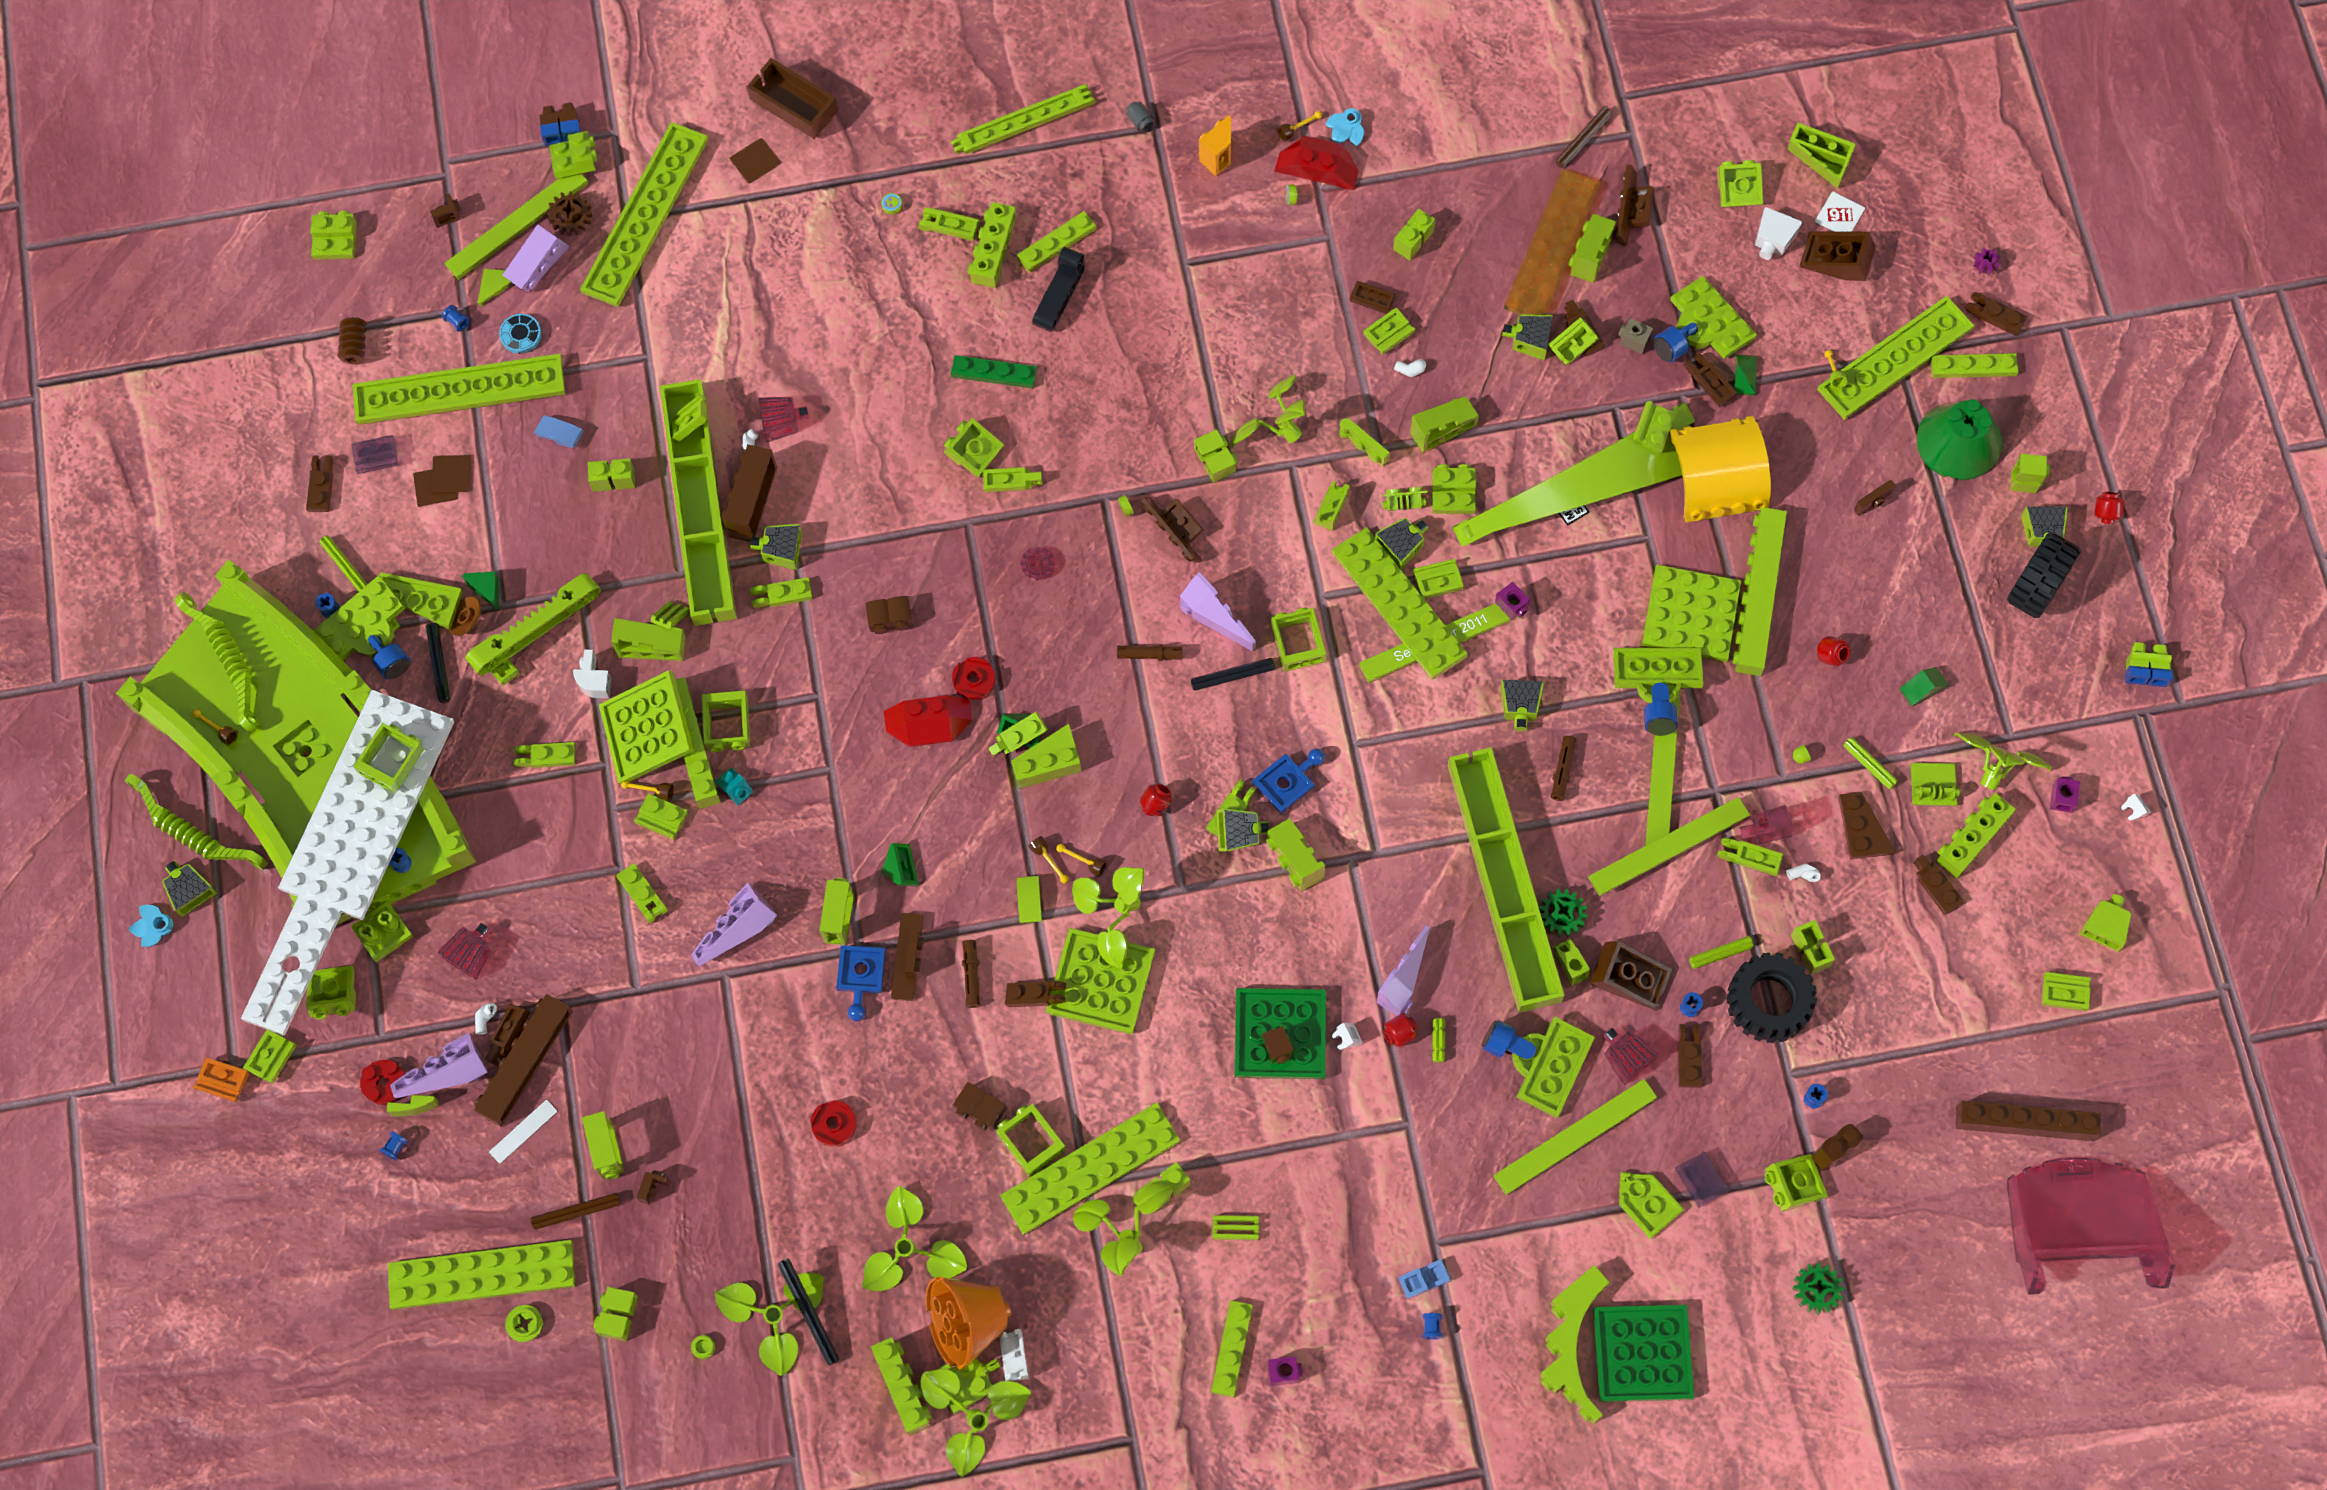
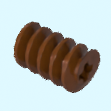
[337,317,367,365]

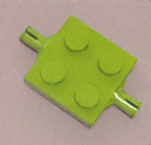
[930,1357,1000,1415]

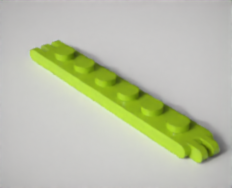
[951,84,1096,154]

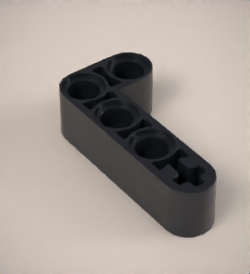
[1032,247,1085,332]

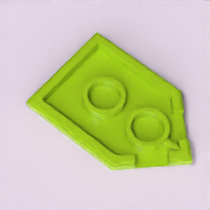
[1619,1172,1684,1239]

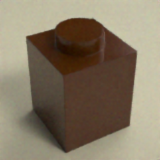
[1262,1026,1294,1064]

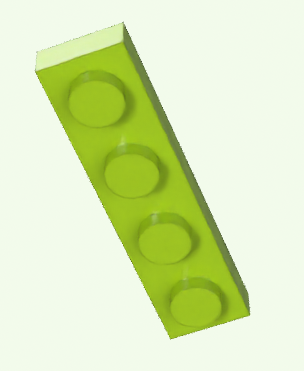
[1017,211,1096,273]
[1930,353,2018,378]
[1211,1300,1253,1398]

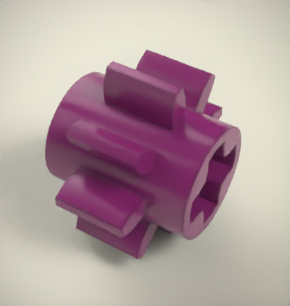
[1973,248,2000,275]

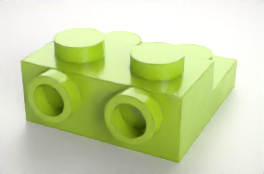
[549,131,598,179]
[1717,160,1763,208]
[311,211,357,259]
[943,418,1004,477]
[1432,464,1476,514]
[306,965,356,1020]
[1765,1154,1828,1212]

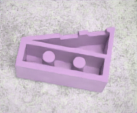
[503,225,570,293]

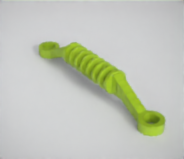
[174,592,260,732]
[124,773,269,870]

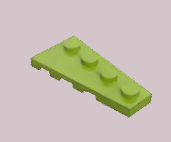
[379,572,463,630]

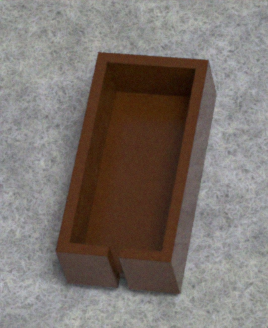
[747,58,839,139]
[721,444,777,542]

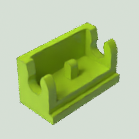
[1548,317,1599,365]
[1313,481,1350,531]

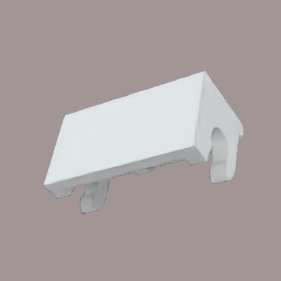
[999,1329,1029,1382]

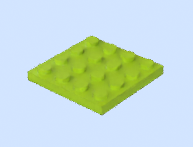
[1641,565,1741,662]
[599,670,694,784]
[1046,928,1155,1035]

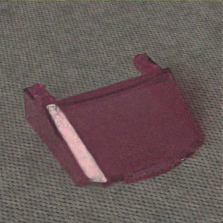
[2007,1158,2175,1295]

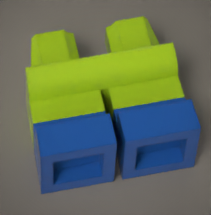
[2125,642,2173,687]

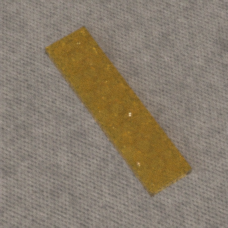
[1504,169,1601,315]

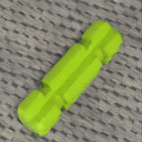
[1433,1018,1445,1063]

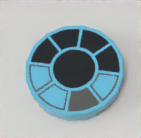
[499,314,541,354]

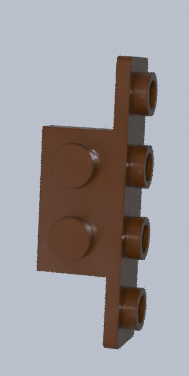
[1615,164,1654,246]
[1141,496,1204,563]
[891,913,924,1001]

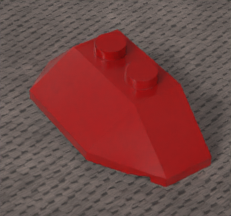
[1275,135,1359,190]
[884,695,973,747]

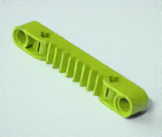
[465,573,601,676]

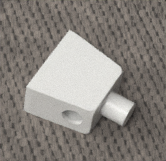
[1755,207,1802,260]

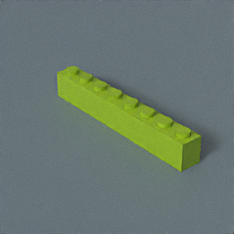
[1732,507,1787,676]

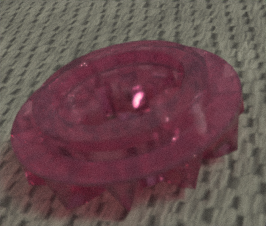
[1021,547,1055,580]

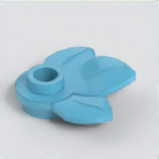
[1326,108,1364,146]
[129,905,173,947]

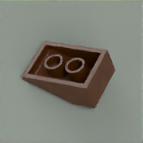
[1800,231,1876,281]
[1590,941,1672,1010]

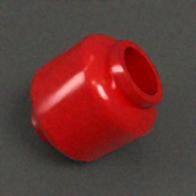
[2094,492,2125,524]
[1817,636,1850,666]
[1140,783,1172,816]
[1383,1014,1418,1048]

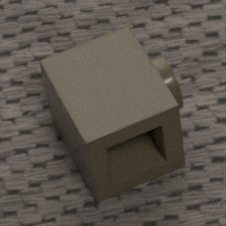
[1618,318,1653,354]

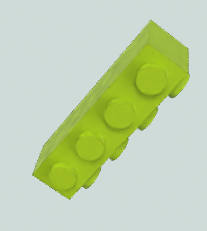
[968,202,1017,288]
[1936,793,2016,879]
[871,1337,932,1436]

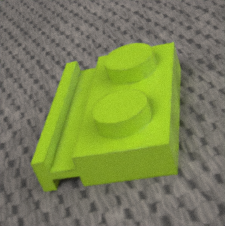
[1363,308,1415,355]
[671,394,708,442]
[1633,401,1676,453]
[1413,559,1464,599]
[634,793,688,840]
[2042,972,2091,1011]
[243,1030,297,1084]

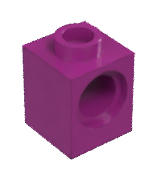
[1495,581,1530,620]
[2050,776,2080,813]
[1268,1356,1303,1386]

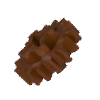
[547,191,593,236]

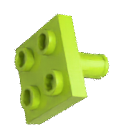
[350,901,414,963]

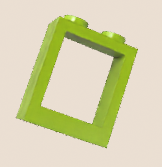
[1271,607,1326,672]
[702,691,750,752]
[353,722,424,794]
[819,878,854,945]
[996,1103,1066,1178]
[582,1111,625,1180]

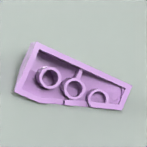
[1180,572,1256,651]
[691,883,777,966]
[1377,925,1430,1016]
[390,1033,488,1098]

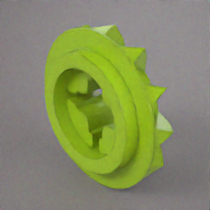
[505,1305,543,1343]

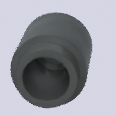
[1126,102,1155,132]

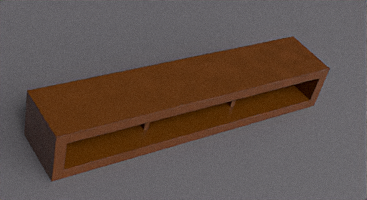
[474,994,573,1127]
[1956,1101,2101,1141]

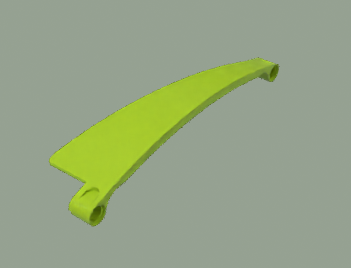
[1452,402,1695,547]

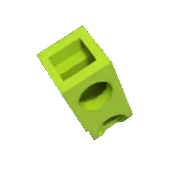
[1553,939,1590,986]

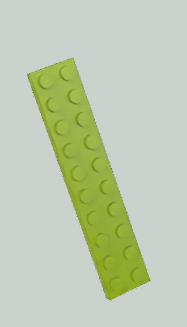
[580,122,709,307]
[353,354,565,425]

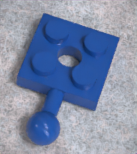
[1252,748,1325,814]
[836,945,886,1022]

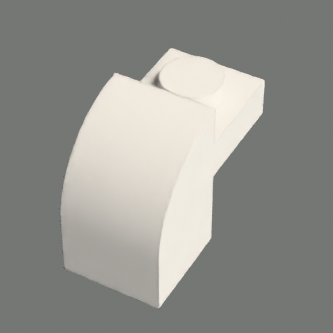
[573,650,612,698]

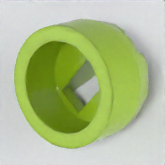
[1793,745,1811,764]

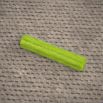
[1844,737,1898,789]
[1689,936,1754,969]

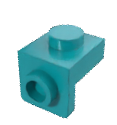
[715,767,753,806]

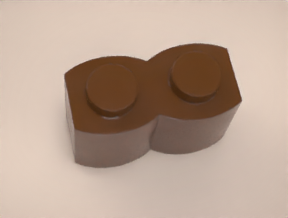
[866,596,913,634]
[953,1082,1007,1131]
[1812,1124,1863,1171]

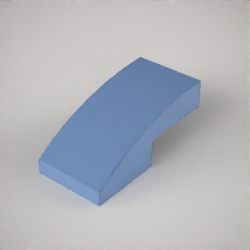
[534,415,583,449]
[1398,1259,1452,1299]

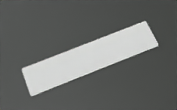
[489,1100,557,1163]

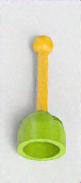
[1825,350,1848,389]

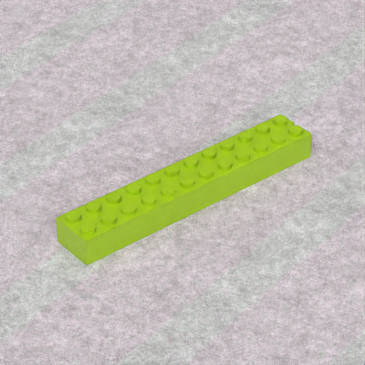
[660,379,737,626]
[1447,747,1564,1013]

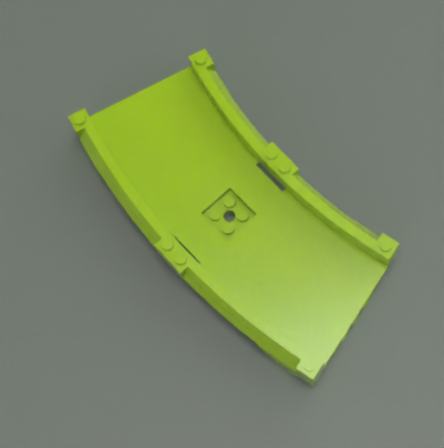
[116,559,476,925]

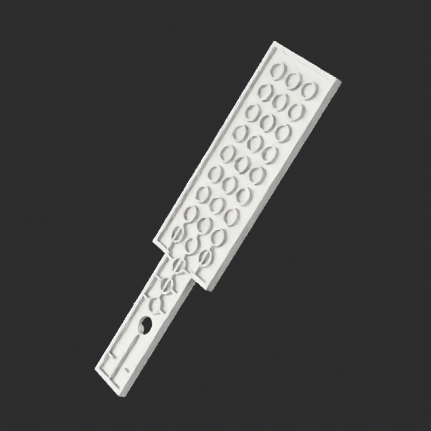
[241,690,454,1036]

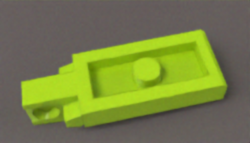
[983,467,1042,492]
[989,711,1048,755]

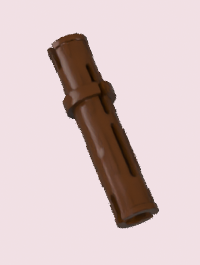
[1117,644,1182,661]
[1550,735,1576,801]
[962,940,980,1008]

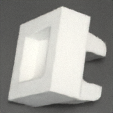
[2121,794,2151,821]
[1332,1023,1363,1049]

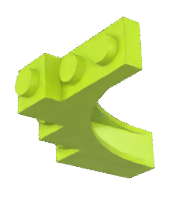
[1540,1265,1610,1424]

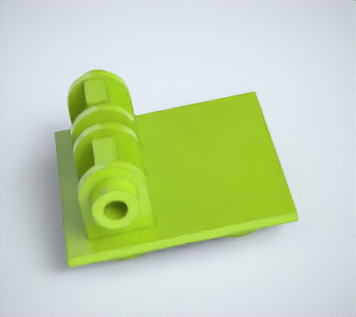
[1381,487,1428,511]
[1910,763,1960,806]

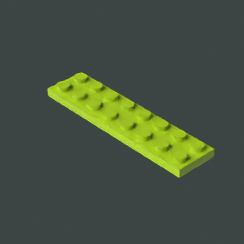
[1817,296,1974,420]
[1332,527,1468,680]
[1000,1102,1180,1236]
[388,1240,576,1310]

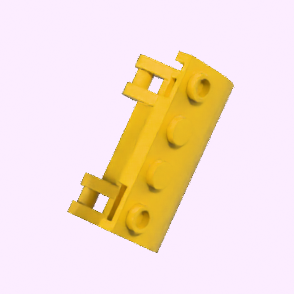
[1669,416,1771,522]

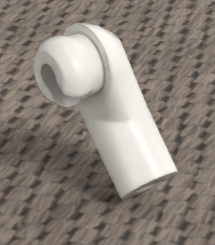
[1394,359,1426,377]
[742,429,758,450]
[1786,864,1821,882]
[475,1003,497,1035]

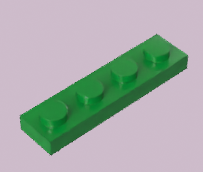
[951,355,1037,389]

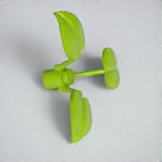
[1231,374,1305,449]
[1953,732,2052,790]
[1072,867,1145,968]
[1073,1183,1174,1276]
[862,1186,967,1291]
[715,1273,824,1376]
[921,1369,1031,1476]

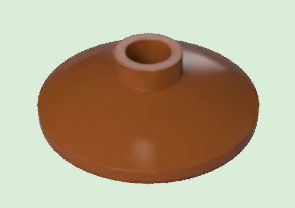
[449,597,481,636]

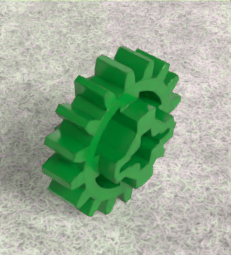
[1539,889,1587,938]
[1792,1263,1845,1315]

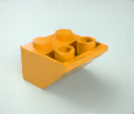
[1199,115,1231,176]

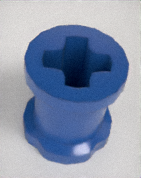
[442,305,470,332]
[316,593,340,618]
[389,848,412,873]
[1680,992,1703,1017]
[1803,1084,1828,1109]
[379,1131,408,1161]
[1422,1313,1443,1340]

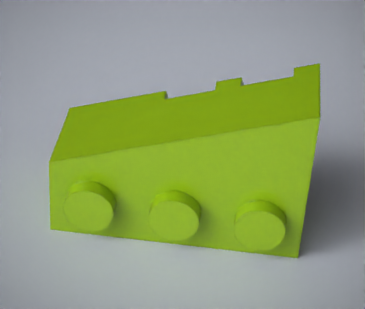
[1787,123,1856,189]
[1568,214,1616,283]
[1410,396,1479,453]
[611,618,686,661]
[1011,724,1082,789]
[1266,818,1325,892]

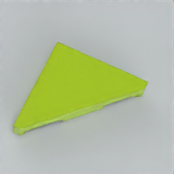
[478,269,512,306]

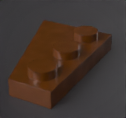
[1838,792,1896,860]

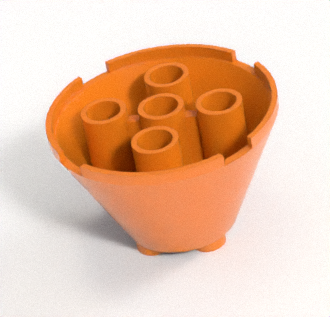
[926,1277,1011,1370]

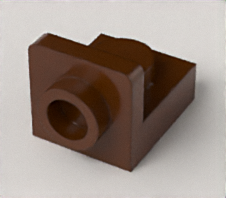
[430,194,461,228]
[637,1170,670,1205]

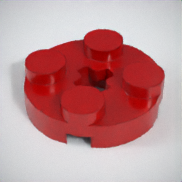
[952,657,996,700]
[360,1060,405,1106]
[810,1100,857,1147]

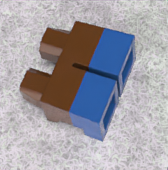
[540,102,581,146]

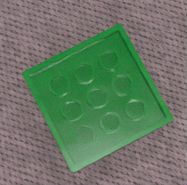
[1235,988,1326,1080]
[1593,1305,1694,1402]

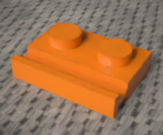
[193,1057,249,1103]

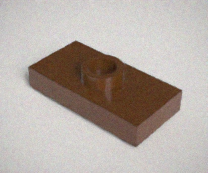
[1350,281,1396,314]
[1854,480,1896,516]

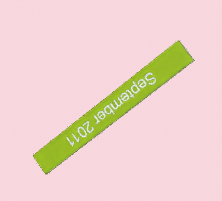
[1359,600,1519,683]

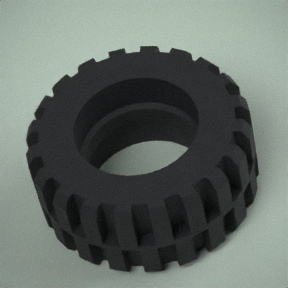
[2007,532,2081,618]
[1726,952,1817,1043]

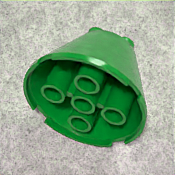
[1916,399,2002,480]

